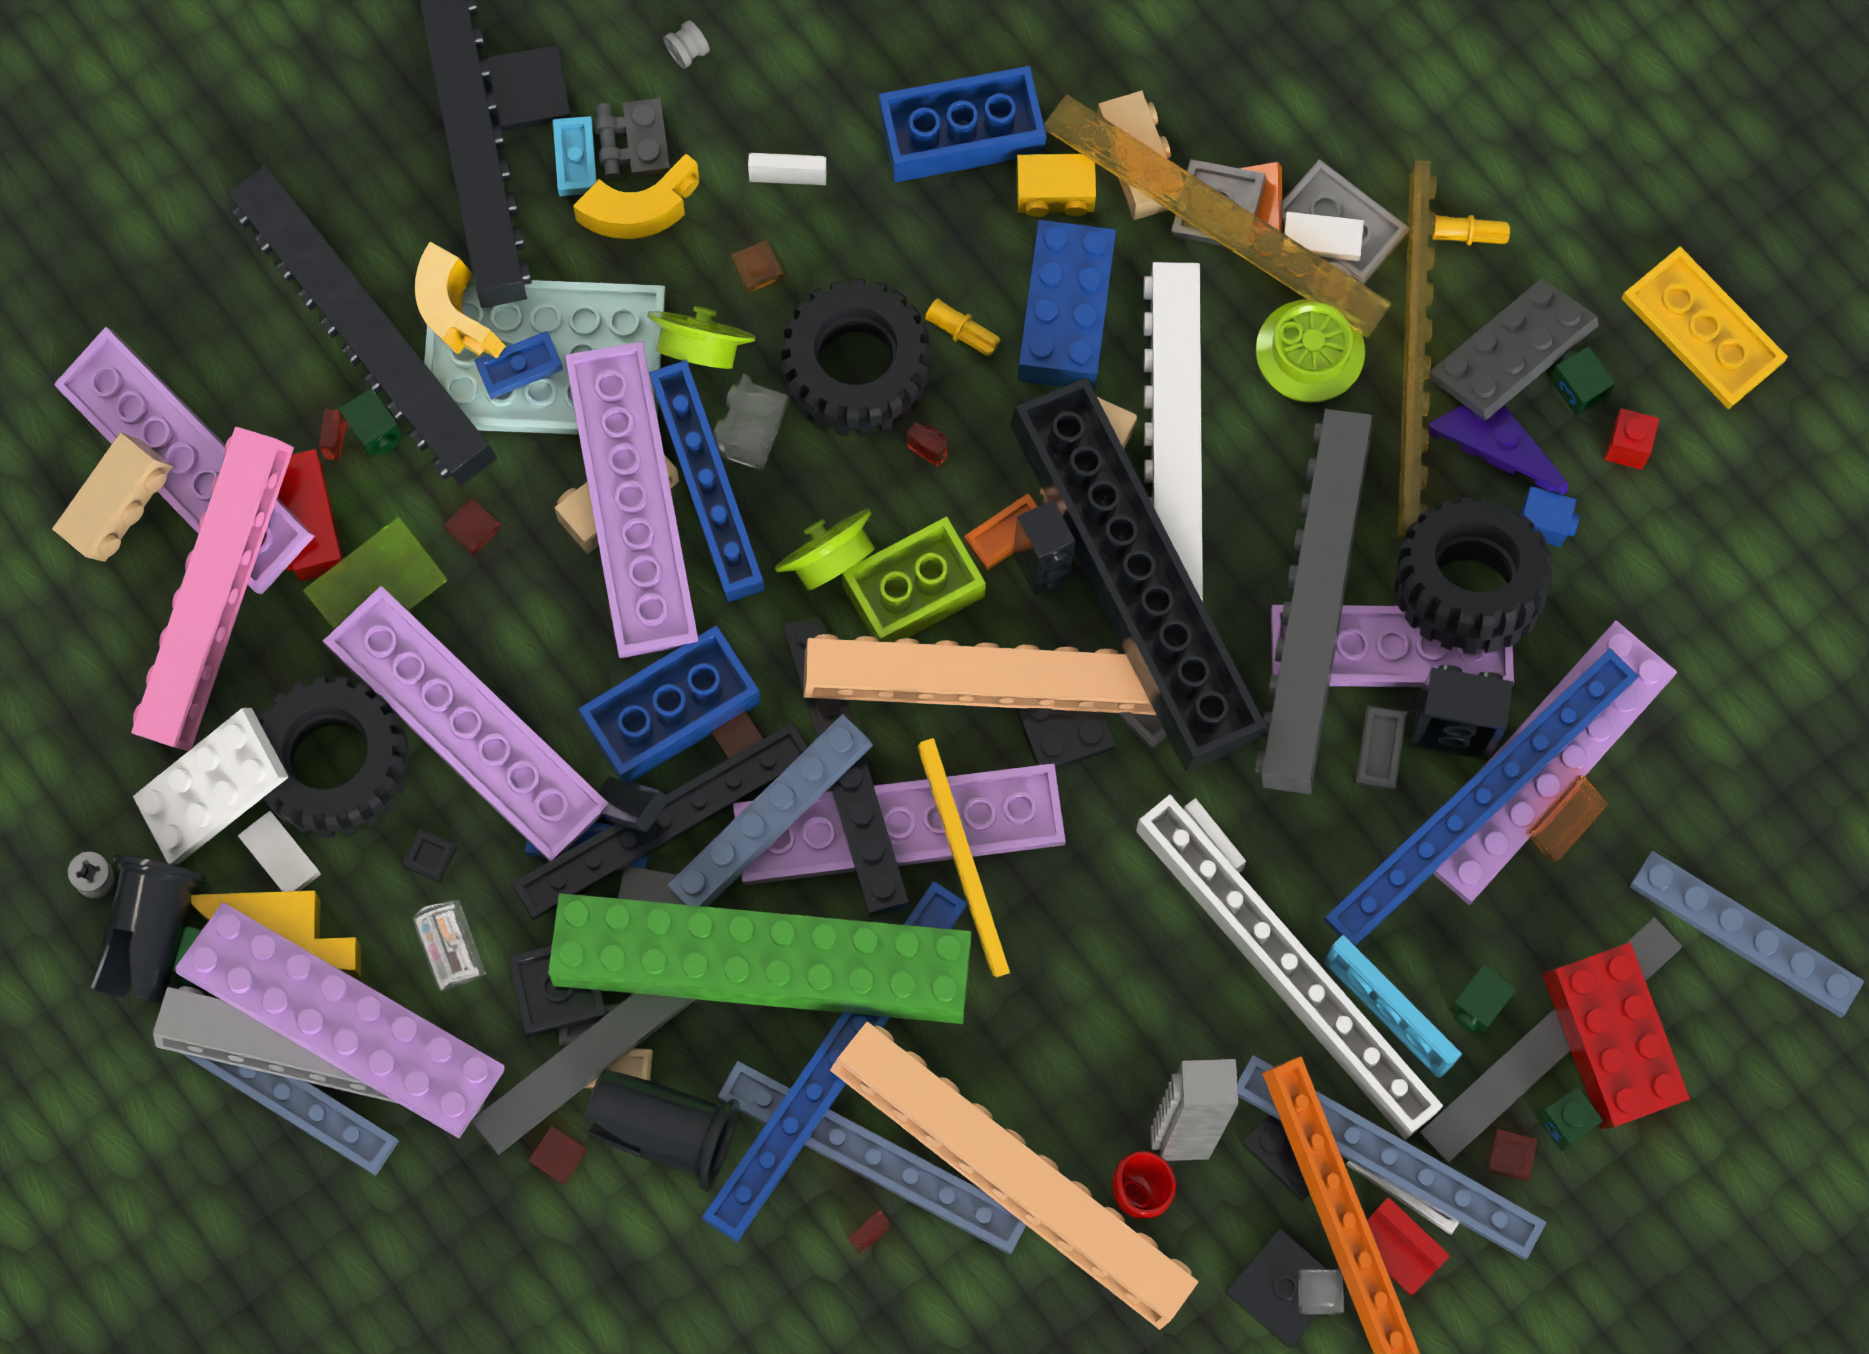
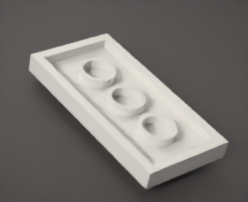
[133,708,288,865]

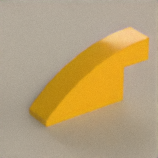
[191,891,361,978]

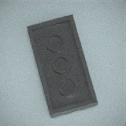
[1429,278,1598,420]

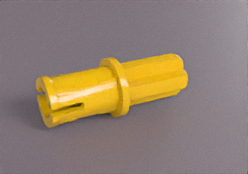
[1431,215,1510,246]
[925,298,1000,356]

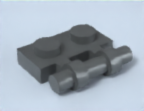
[594,98,670,180]

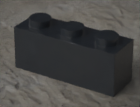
[1013,500,1075,595]

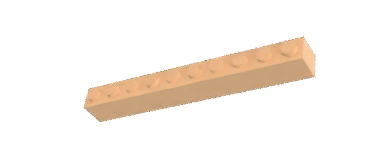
[804,634,1156,715]
[830,1022,1199,1330]

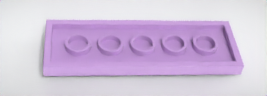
[1271,605,1514,687]

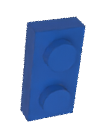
[474,331,563,399]

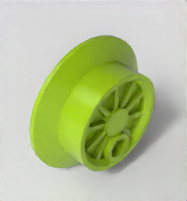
[1256,299,1365,403]
[647,306,756,369]
[775,509,875,591]

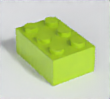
[842,516,986,643]

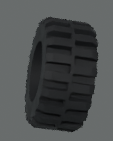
[781,279,931,437]
[1394,498,1553,654]
[257,675,410,838]

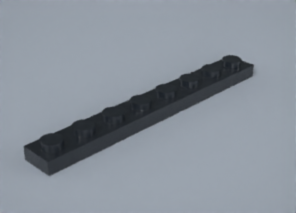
[783,614,909,918]
[512,723,808,921]

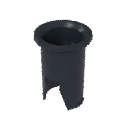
[91,855,207,1005]
[584,1069,740,1192]

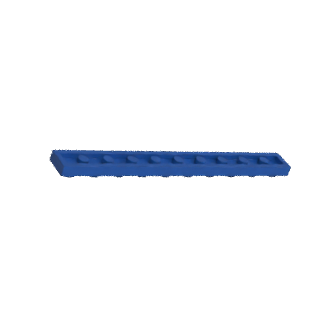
[1324,648,1639,947]
[702,881,968,1243]

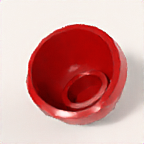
[1111,1151,1176,1219]

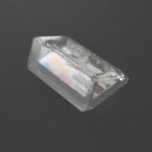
[413,899,486,991]

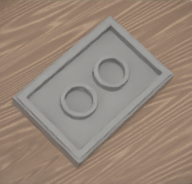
[1283,159,1410,288]

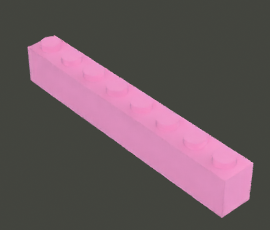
[131,426,294,751]

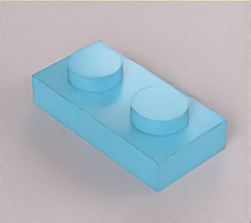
[553,116,597,196]

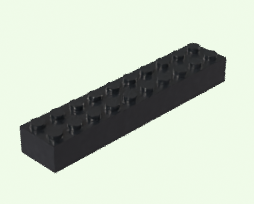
[1010,378,1267,772]

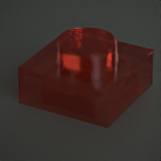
[907,422,948,468]
[444,498,501,555]

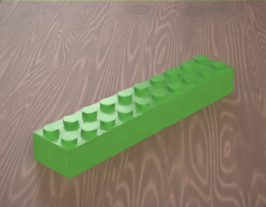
[548,893,971,1024]

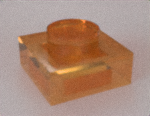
[731,240,783,293]

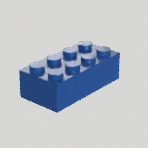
[879,66,1046,183]
[1018,220,1116,391]
[578,625,761,782]

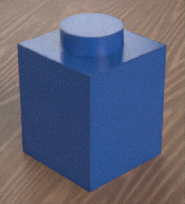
[1520,487,1580,548]

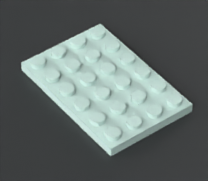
[424,278,666,435]

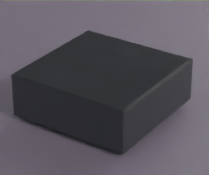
[402,829,458,883]

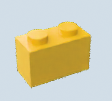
[1016,154,1096,217]

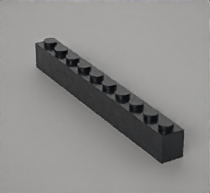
[420,0,532,308]
[228,165,498,487]

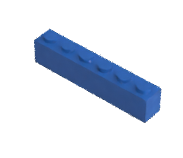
[649,360,765,603]

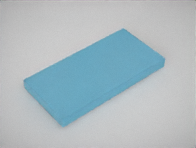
[1324,935,1462,1078]

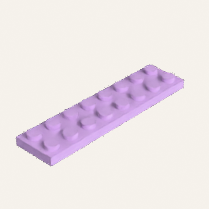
[54,327,315,595]
[565,341,699,658]
[323,586,608,862]
[1433,621,1677,906]
[733,763,1066,885]
[175,902,504,1138]

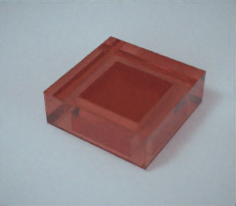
[319,409,346,460]
[529,1126,587,1185]
[1487,1129,1538,1181]
[848,1210,889,1254]

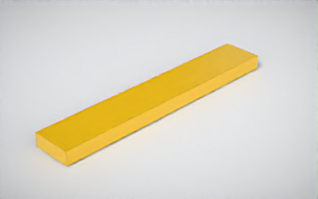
[917,738,1010,978]

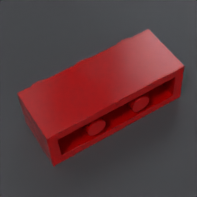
[277,449,346,582]

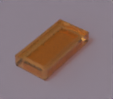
[1526,775,1609,862]

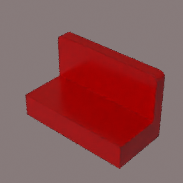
[1367,1197,1450,1295]

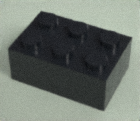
[1408,665,1513,760]

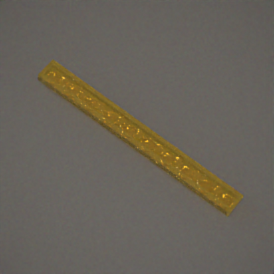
[1044,94,1391,339]
[1398,160,1437,539]

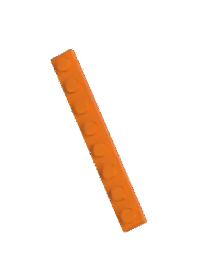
[1262,1056,1420,1354]

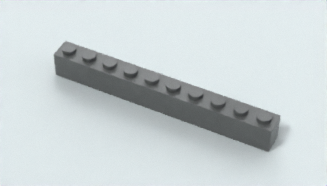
[1255,409,1372,795]

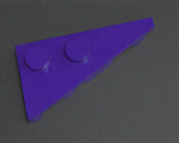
[1428,404,1568,495]

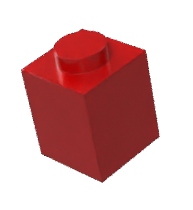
[1604,408,1659,470]

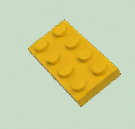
[1621,246,1788,409]

